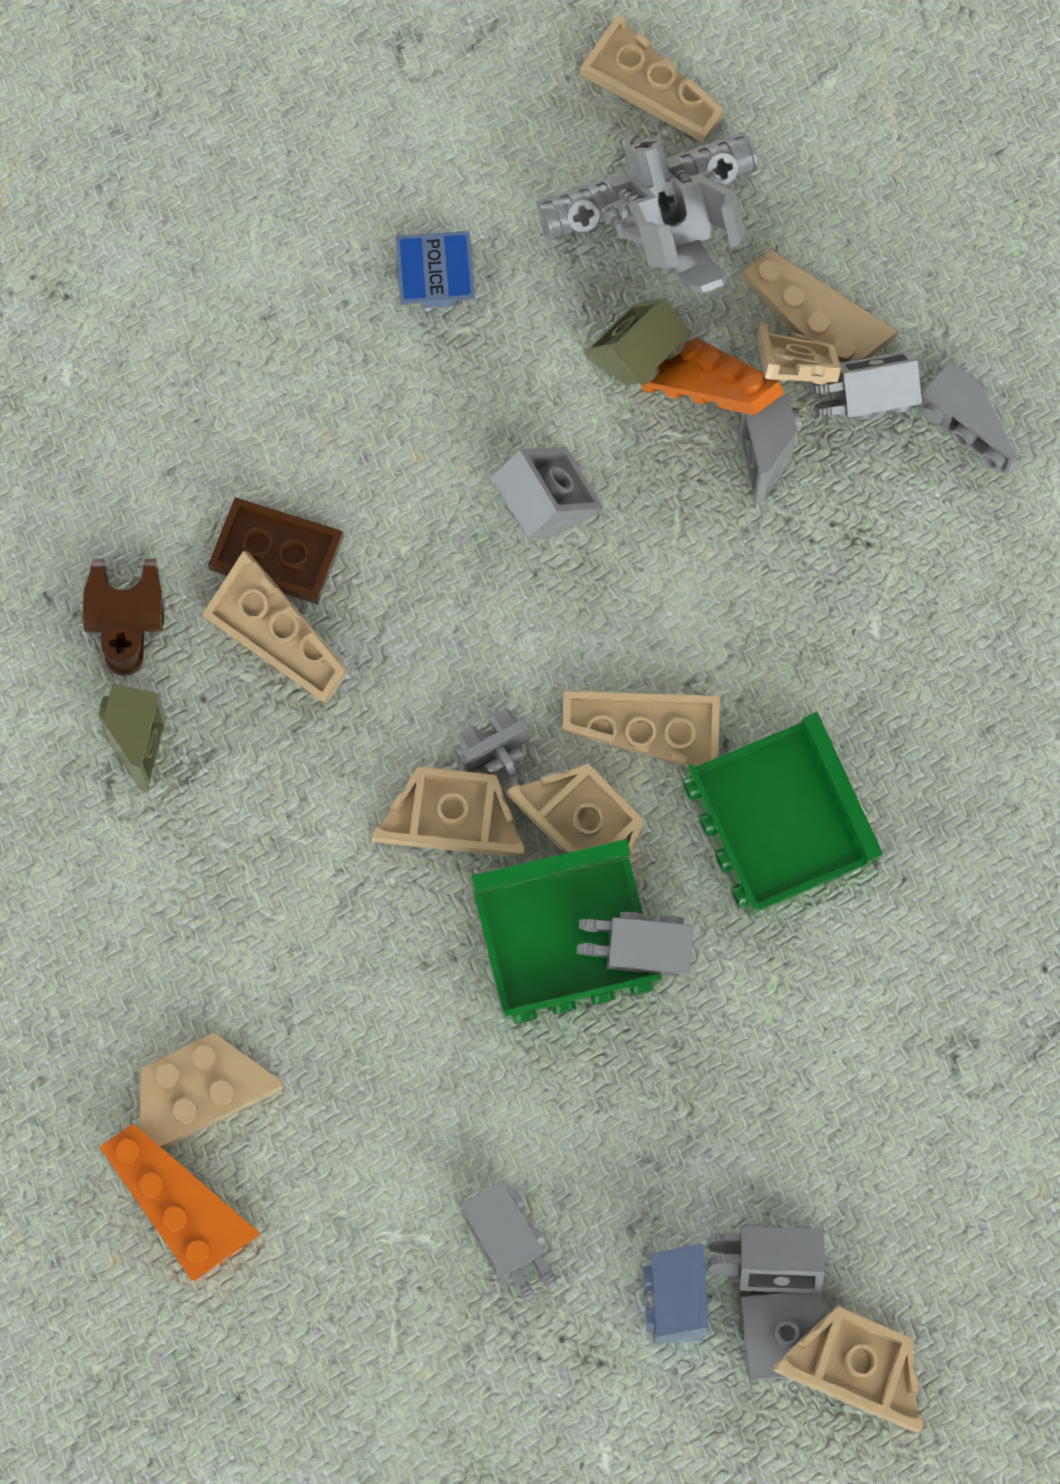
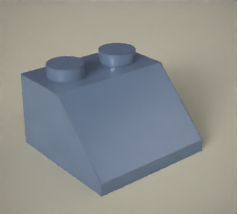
[643,1244,709,1343]

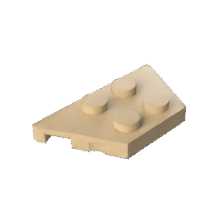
[756,322,841,384]
[506,764,644,860]
[372,767,524,858]
[139,1032,284,1149]
[772,1306,923,1433]

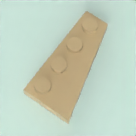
[580,13,724,144]
[742,249,898,363]
[202,551,349,703]
[562,691,720,767]

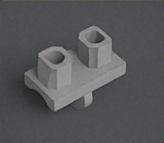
[457,708,529,778]

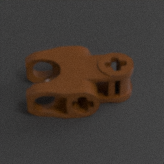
[83,558,165,676]

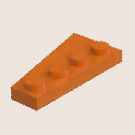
[640,337,784,415]
[99,1123,261,1283]

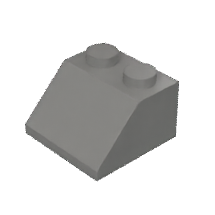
[739,395,802,503]
[491,447,603,539]

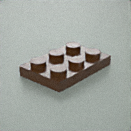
[208,497,344,605]

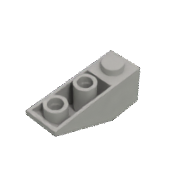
[919,361,1016,476]

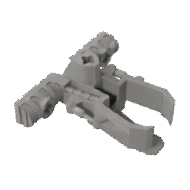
[536,132,758,293]

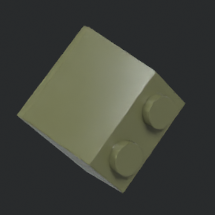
[583,298,692,385]
[99,684,166,792]

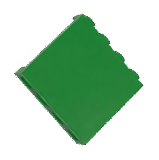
[682,712,883,916]
[470,839,662,1024]

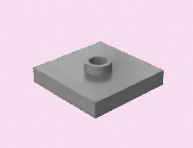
[740,1289,826,1382]

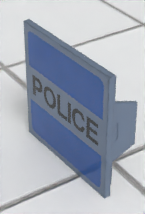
[395,231,475,308]

